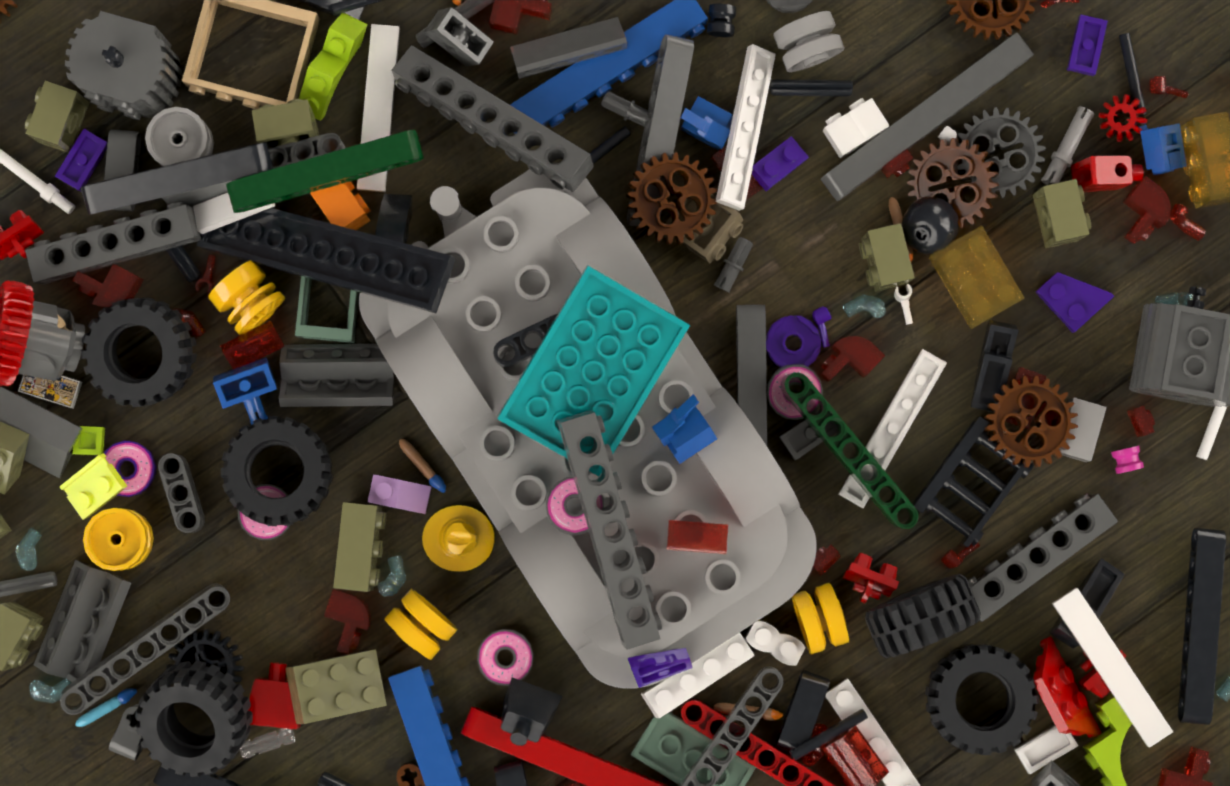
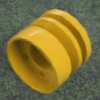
[208,260,285,335]

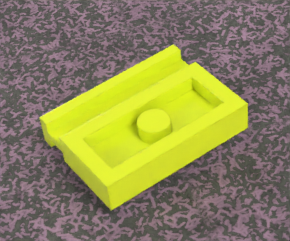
[60,453,128,520]

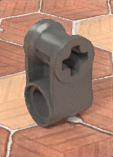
[109,703,143,761]

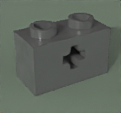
[424,7,494,66]

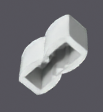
[823,98,890,159]
[744,620,806,666]

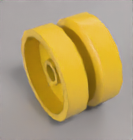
[83,508,154,571]
[791,583,849,654]
[384,588,457,660]

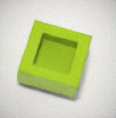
[73,426,105,455]

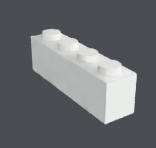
[641,633,755,718]

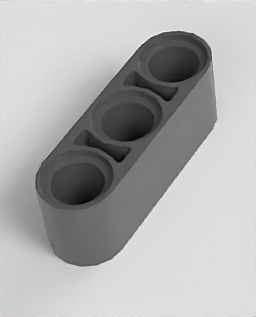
[104,129,141,212]
[158,453,205,533]

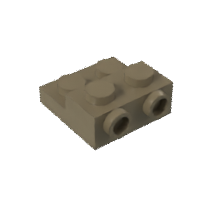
[665,194,744,264]

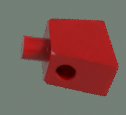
[1071,156,1144,192]
[248,662,301,729]

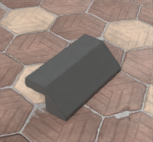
[510,17,627,79]
[279,344,395,407]
[0,386,83,478]
[34,560,131,686]

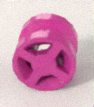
[1111,446,1144,474]

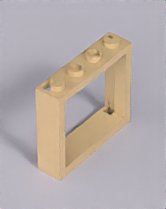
[182,0,320,109]

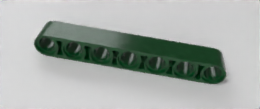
[226,130,424,213]
[781,372,918,529]

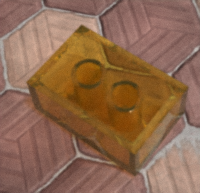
[1180,112,1230,209]
[929,226,1025,329]

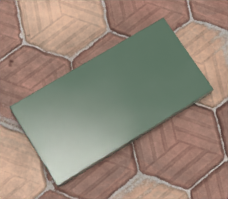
[631,712,756,786]

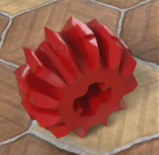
[1099,94,1148,142]

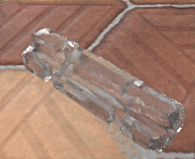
[240,728,295,758]

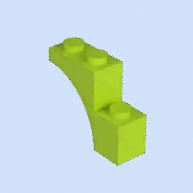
[299,13,368,121]
[1083,693,1132,786]

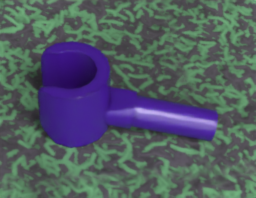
[812,306,832,347]

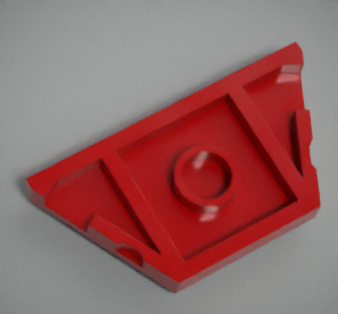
[1033,636,1102,738]

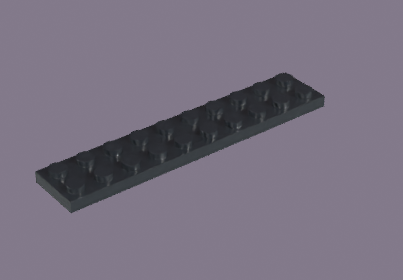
[197,208,456,314]

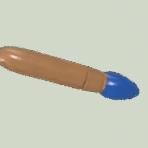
[399,439,446,493]

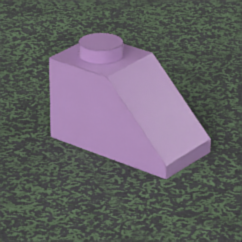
[368,474,431,514]

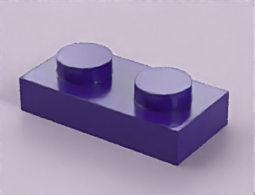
[1067,14,1108,76]
[55,129,108,192]
[751,136,809,192]

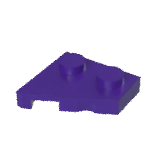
[1035,272,1114,333]
[627,648,693,688]

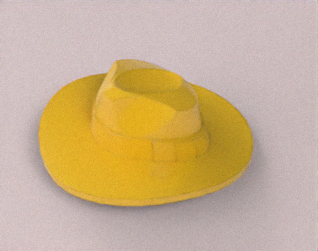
[422,505,495,572]

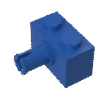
[213,358,277,425]

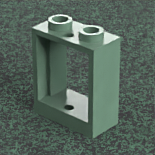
[295,276,360,343]

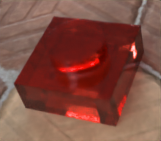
[881,149,913,179]
[1127,406,1155,437]
[812,545,841,576]

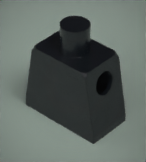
[500,677,562,746]

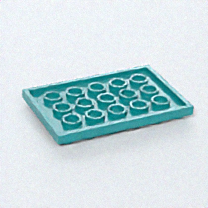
[497,265,690,477]

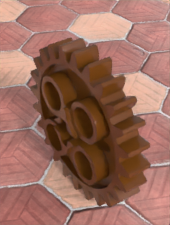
[946,0,1037,41]
[907,138,999,228]
[626,152,717,245]
[984,376,1078,468]

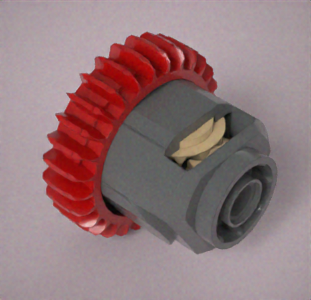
[0,280,85,386]

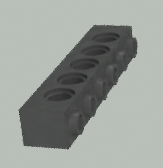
[25,202,201,285]
[967,493,1118,622]

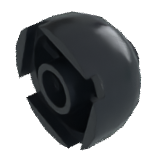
[901,197,959,254]

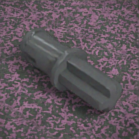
[601,92,648,126]
[714,237,753,293]

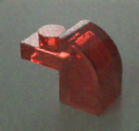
[489,0,552,35]
[1123,176,1171,244]
[73,264,144,308]
[820,336,885,382]
[324,589,372,654]
[1157,746,1213,786]

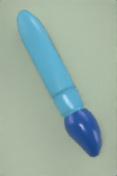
[76,688,137,727]

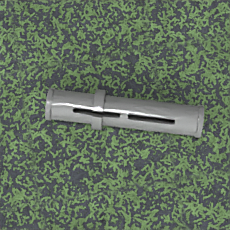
[1041,106,1095,185]

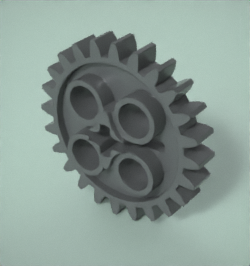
[957,107,1045,199]

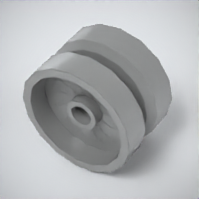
[773,11,845,72]
[145,107,214,166]

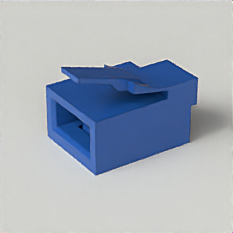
[680,96,733,151]
[1139,123,1187,175]
[652,394,717,464]

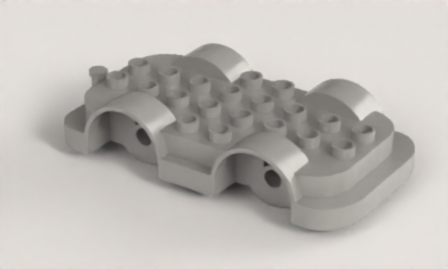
[359,162,816,688]

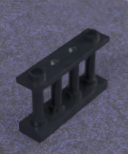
[912,416,1034,548]

